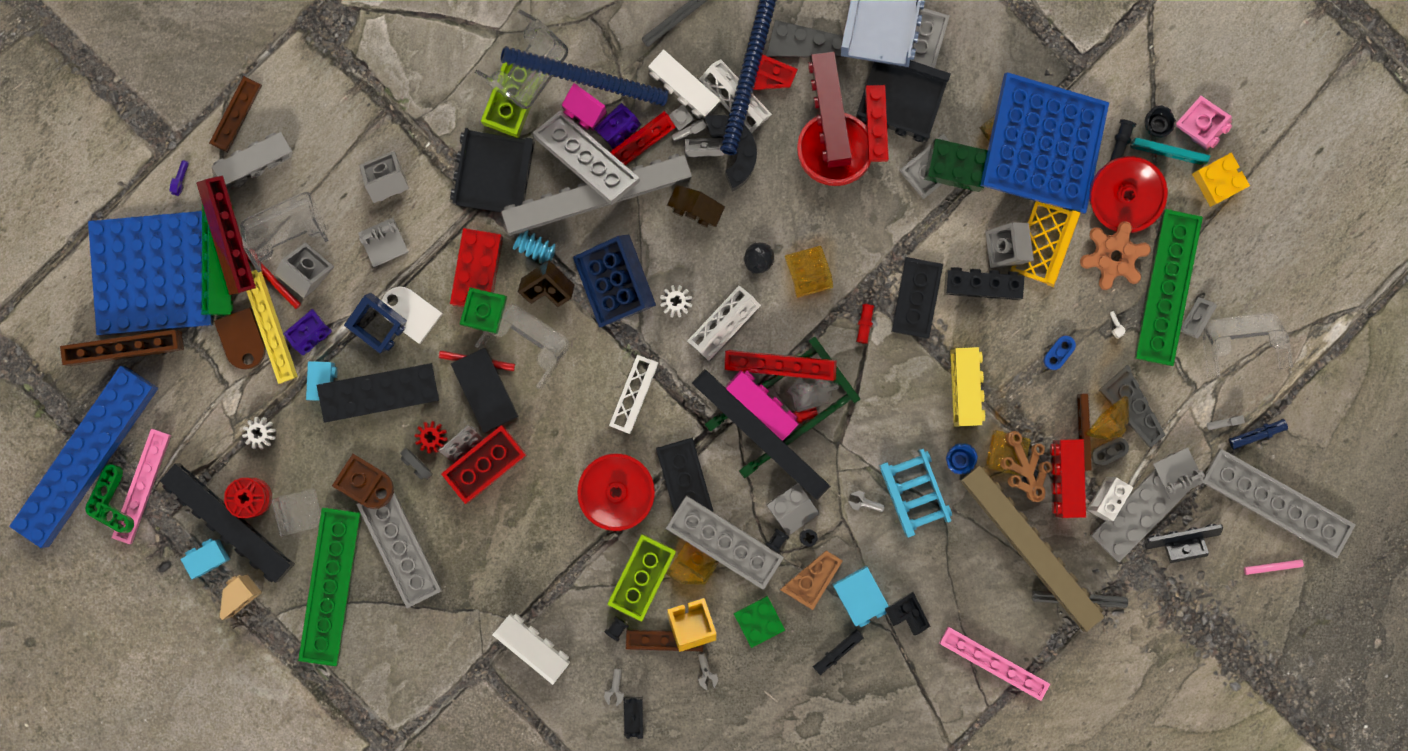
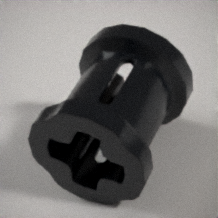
[765,528,790,553]
[799,529,818,547]
[604,616,629,642]

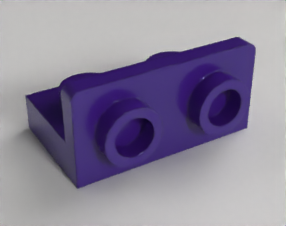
[594,103,641,149]
[283,309,332,355]

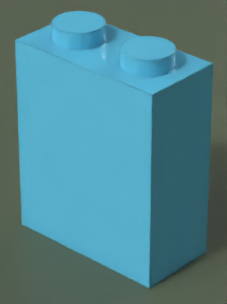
[832,566,888,627]

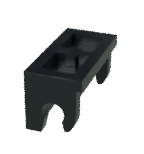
[624,697,644,739]

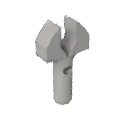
[672,119,707,141]
[1207,415,1245,430]
[848,491,885,512]
[698,652,718,690]
[604,668,624,706]

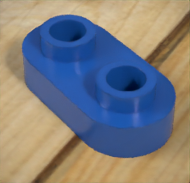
[1043,336,1076,370]

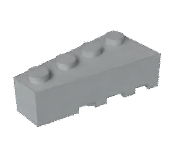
[211,132,292,194]

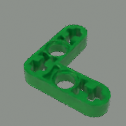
[85,464,134,533]

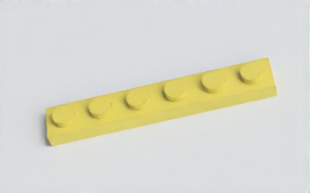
[247,269,298,384]

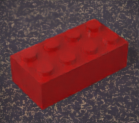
[450,228,503,308]
[441,425,528,504]
[1050,439,1086,518]

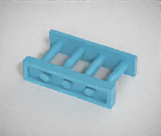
[879,449,952,538]

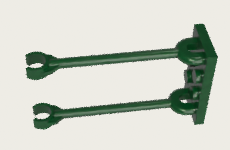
[705,337,861,479]

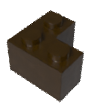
[667,185,725,228]
[518,260,575,307]

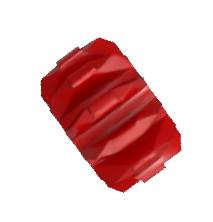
[415,421,448,454]

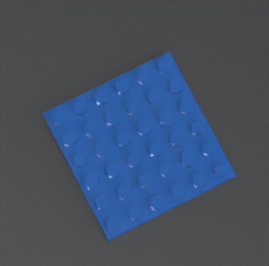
[980,72,1109,214]
[88,211,213,336]

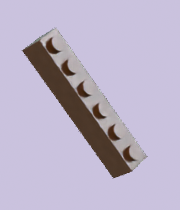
[60,330,184,366]

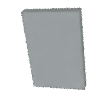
[912,8,950,68]
[899,134,950,200]

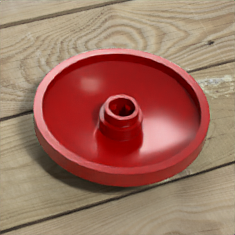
[797,113,871,186]
[1089,156,1168,233]
[577,454,655,531]

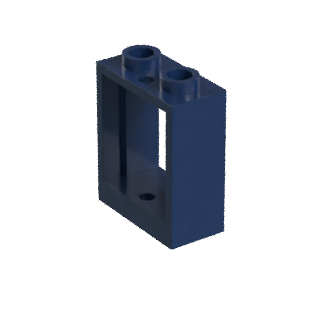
[344,293,407,353]

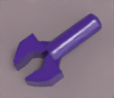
[169,161,189,196]

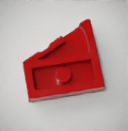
[753,55,798,90]

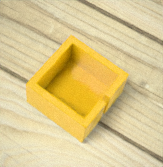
[1192,152,1250,207]
[667,598,717,652]

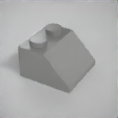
[359,151,409,203]
[985,222,1034,269]
[275,242,334,298]
[766,483,819,536]

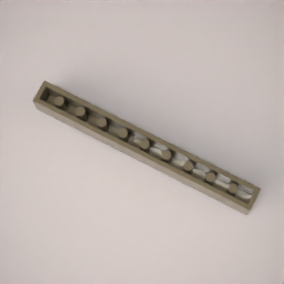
[960,465,1104,632]

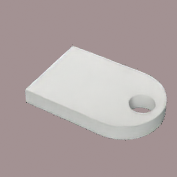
[382,287,443,344]

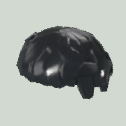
[1145,105,1176,138]
[744,242,774,273]

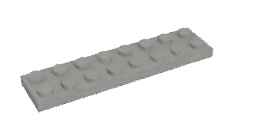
[1203,449,1356,558]

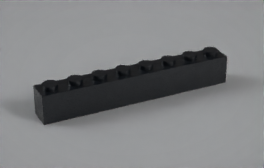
[160,463,295,583]

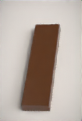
[209,76,262,153]
[1077,393,1092,471]
[626,629,703,652]

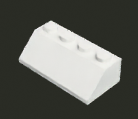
[492,614,570,685]

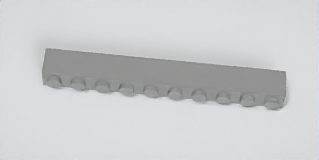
[501,154,692,236]

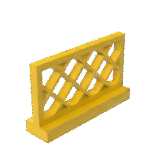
[1010,201,1080,287]

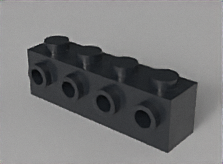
[944,267,1025,300]

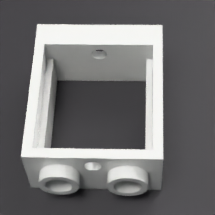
[1087,477,1133,521]

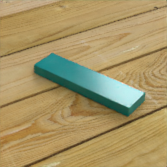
[1130,138,1211,166]

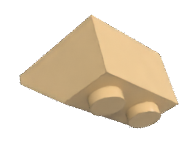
[220,575,262,620]

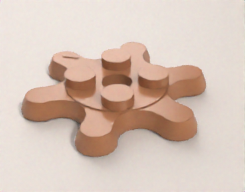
[1080,221,1151,290]

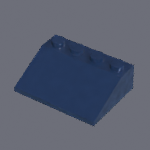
[573,234,656,328]

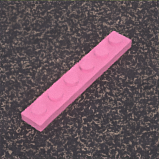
[112,429,171,544]
[939,627,1050,701]

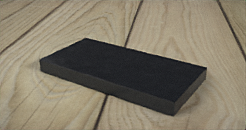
[891,257,943,339]
[451,347,519,433]
[656,437,713,514]

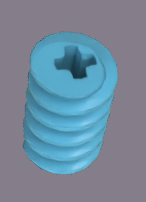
[513,230,556,264]

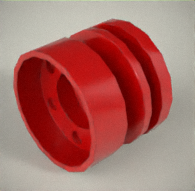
[224,477,272,518]

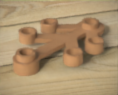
[1000,431,1052,502]

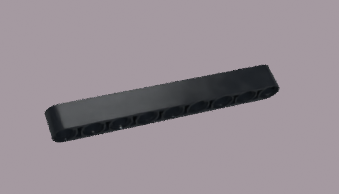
[692,369,831,501]

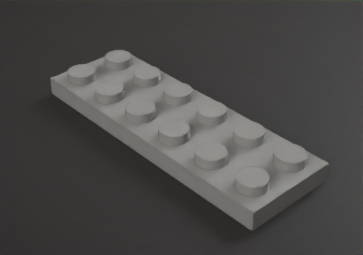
[532,110,640,205]
[1090,454,1191,563]
[356,490,442,608]
[666,495,784,590]

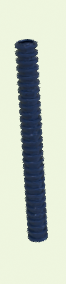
[720,0,777,155]
[501,46,668,106]

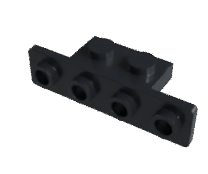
[1145,524,1223,563]

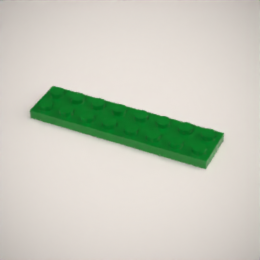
[1134,209,1203,366]
[298,507,361,667]

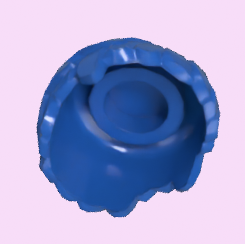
[946,443,978,474]

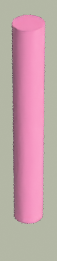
[1244,559,1304,575]

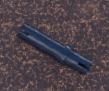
[1229,419,1288,450]

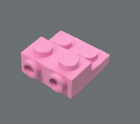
[1176,96,1232,151]

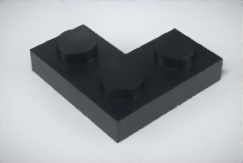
[885,592,931,636]

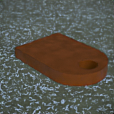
[214,308,266,370]
[332,454,394,509]

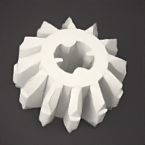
[660,285,692,318]
[242,417,276,449]

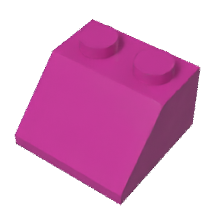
[562,83,607,131]

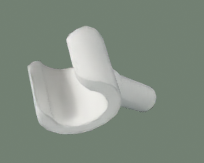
[1110,311,1125,339]

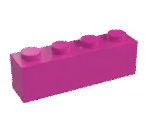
[725,370,798,441]

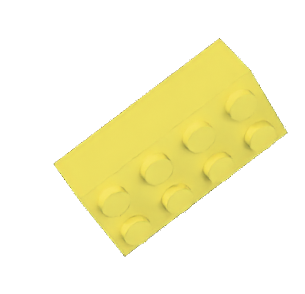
[950,347,985,427]

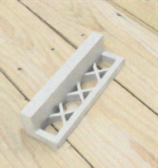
[699,59,772,133]
[687,286,761,361]
[609,355,659,434]

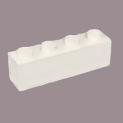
[648,49,721,120]

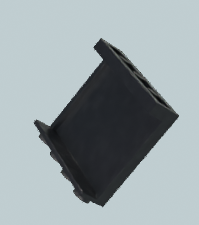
[856,60,951,143]
[450,128,535,213]

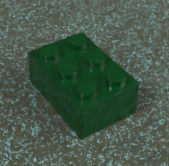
[924,139,988,192]

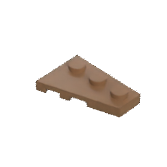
[780,551,843,610]

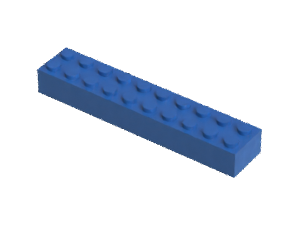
[9,366,159,548]

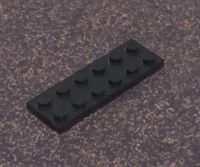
[317,363,439,423]

